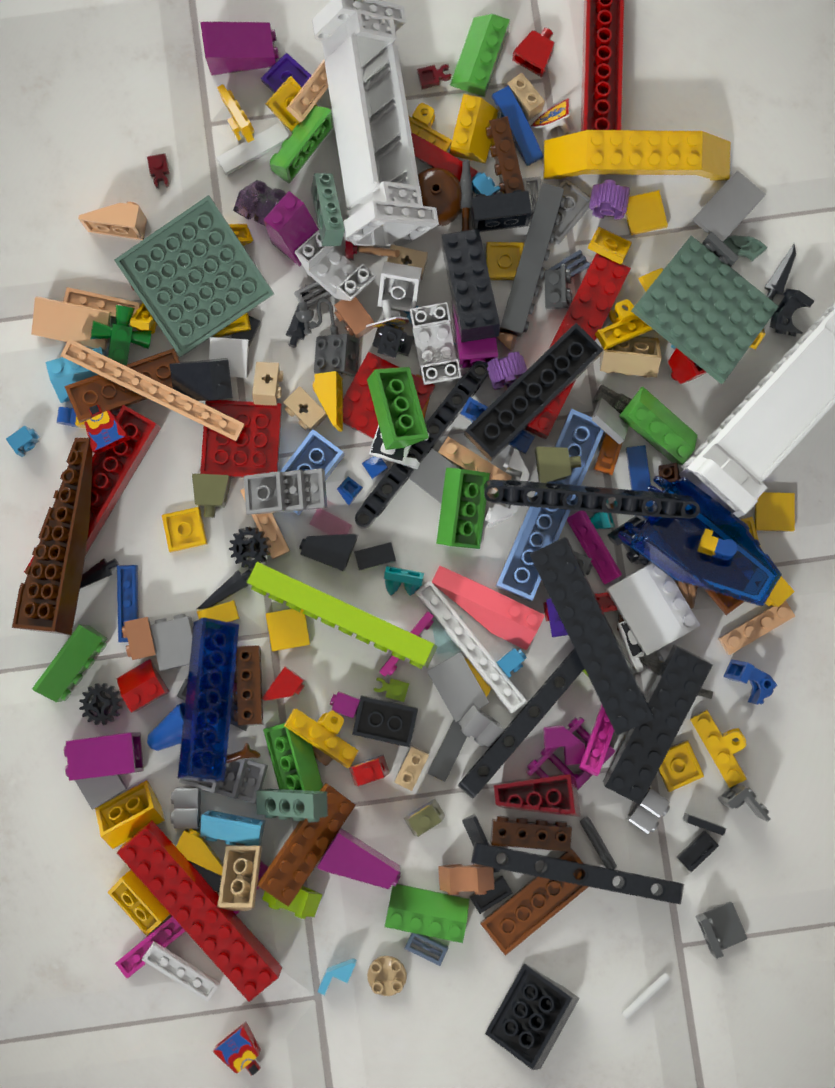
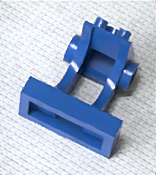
[723,659,778,705]

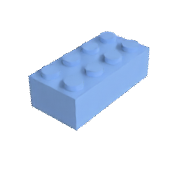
[280,429,345,516]

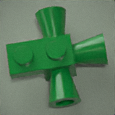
[91,305,151,365]

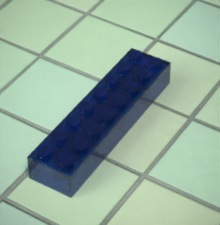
[177,617,239,783]

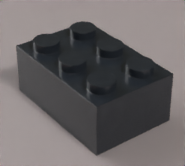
[470,190,532,232]
[352,695,418,748]

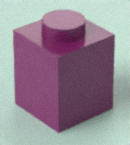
[330,691,360,718]

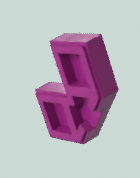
[543,726,585,766]

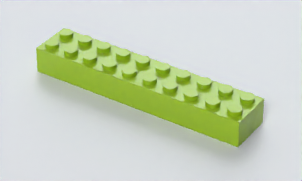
[247,562,438,669]

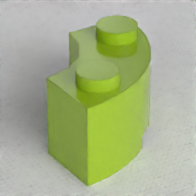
[262,886,322,919]

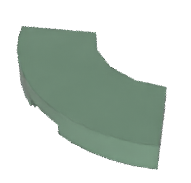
[723,235,768,261]

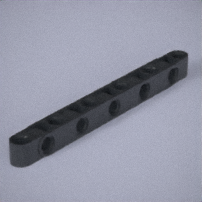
[355,361,489,529]
[484,480,700,519]
[457,648,585,799]
[471,842,684,904]

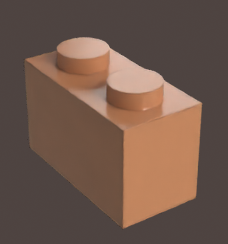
[334,297,375,339]
[122,617,156,660]

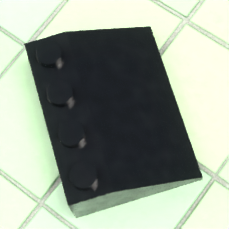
[485,964,580,1070]

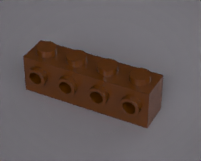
[486,116,525,194]
[232,645,264,726]
[490,816,572,852]

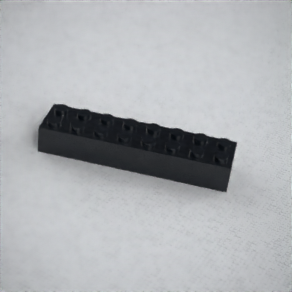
[464,323,604,462]
[603,644,713,805]

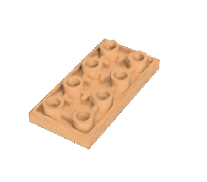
[31,296,111,350]

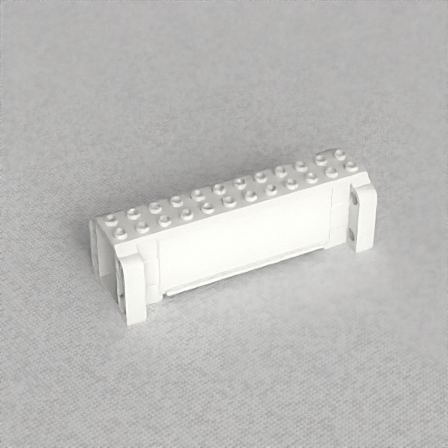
[312,0,439,248]
[679,303,835,523]

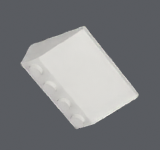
[606,561,700,656]

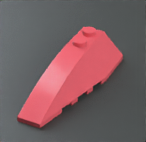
[432,566,545,650]

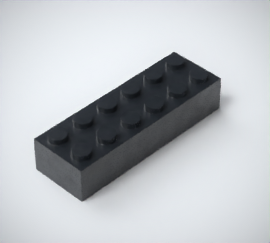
[442,229,500,343]

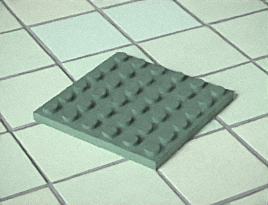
[114,195,275,357]
[631,235,778,384]

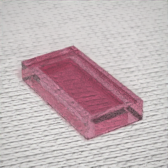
[310,508,352,535]

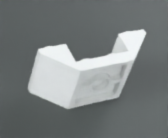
[295,230,377,301]
[410,302,462,385]
[485,449,530,527]

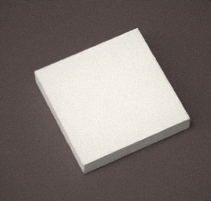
[209,337,249,378]

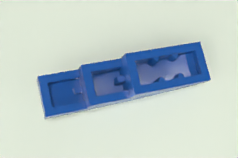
[492,85,543,166]
[460,397,535,454]

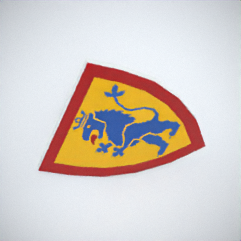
[530,98,570,133]
[366,300,409,328]

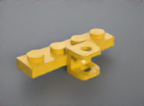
[217,84,254,143]
[408,102,452,152]
[595,299,653,350]
[284,708,359,768]
[690,709,747,788]

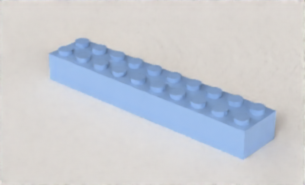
[495,409,604,602]

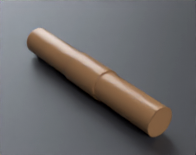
[357,245,400,258]

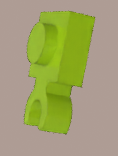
[373,678,409,702]

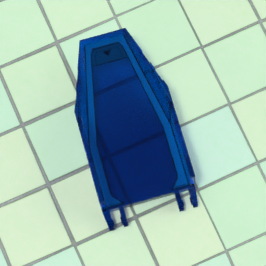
[618,476,782,606]

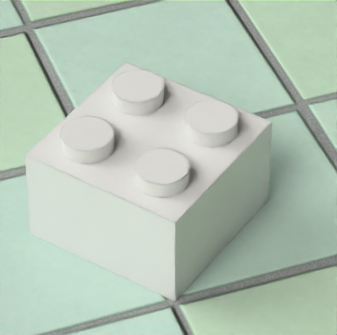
[378,262,422,312]

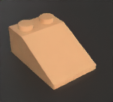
[78,202,147,240]

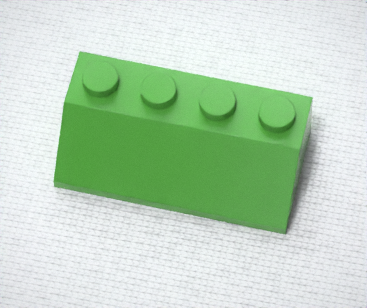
[450,14,510,97]
[270,106,334,184]
[367,367,429,450]
[619,387,697,465]
[436,467,490,549]
[32,624,108,702]
[263,723,323,791]
[385,884,470,943]

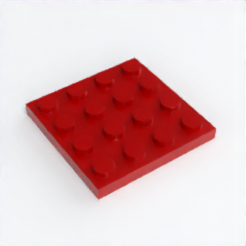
[343,351,435,439]
[200,400,282,478]

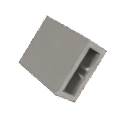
[150,614,201,671]

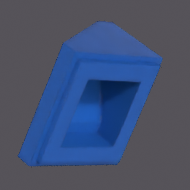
[362,456,388,479]
[337,476,363,505]

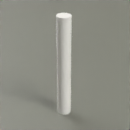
[622,973,670,1019]

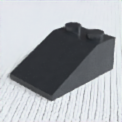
[170,358,233,401]

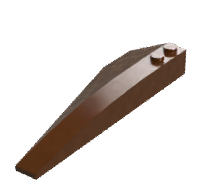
[12,438,92,635]

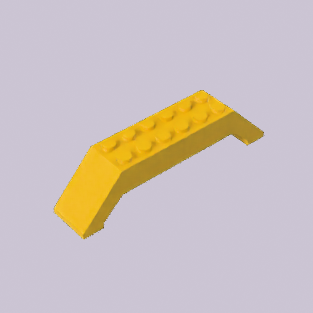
[544,130,731,180]

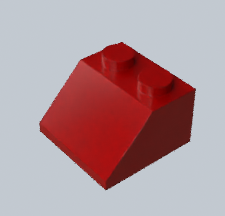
[116,659,169,713]

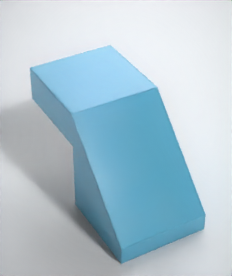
[317,958,356,995]

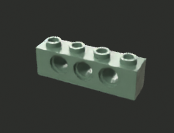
[311,173,345,246]
[256,788,328,822]

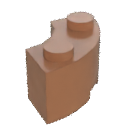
[438,864,494,895]

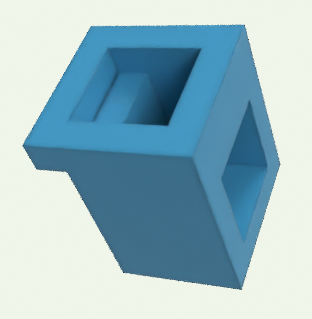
[472,172,500,196]
[6,426,40,457]
[496,648,527,678]

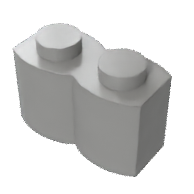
[458,705,505,748]
[626,787,670,834]
[170,788,201,829]

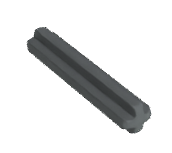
[580,816,617,869]

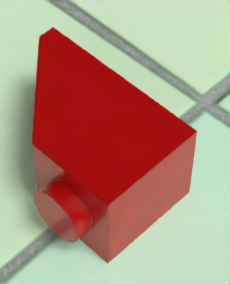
[262,666,305,701]

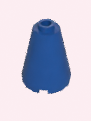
[147,702,203,751]

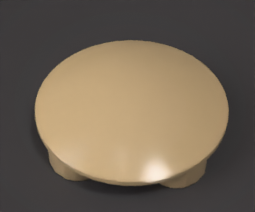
[367,956,407,996]

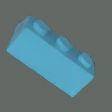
[46,347,108,403]
[201,810,266,846]

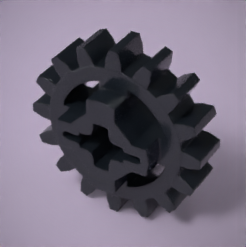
[229,527,271,569]
[79,683,123,725]

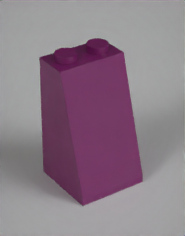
[200,22,279,76]
[264,191,319,267]
[452,300,498,368]
[64,732,144,781]
[317,828,401,889]

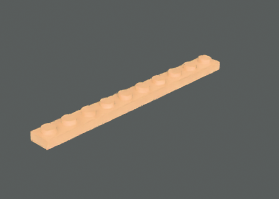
[60,339,245,441]

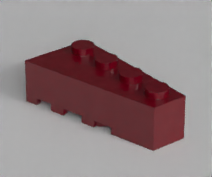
[494,774,581,817]

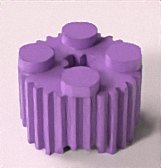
[589,180,630,220]
[487,351,527,390]

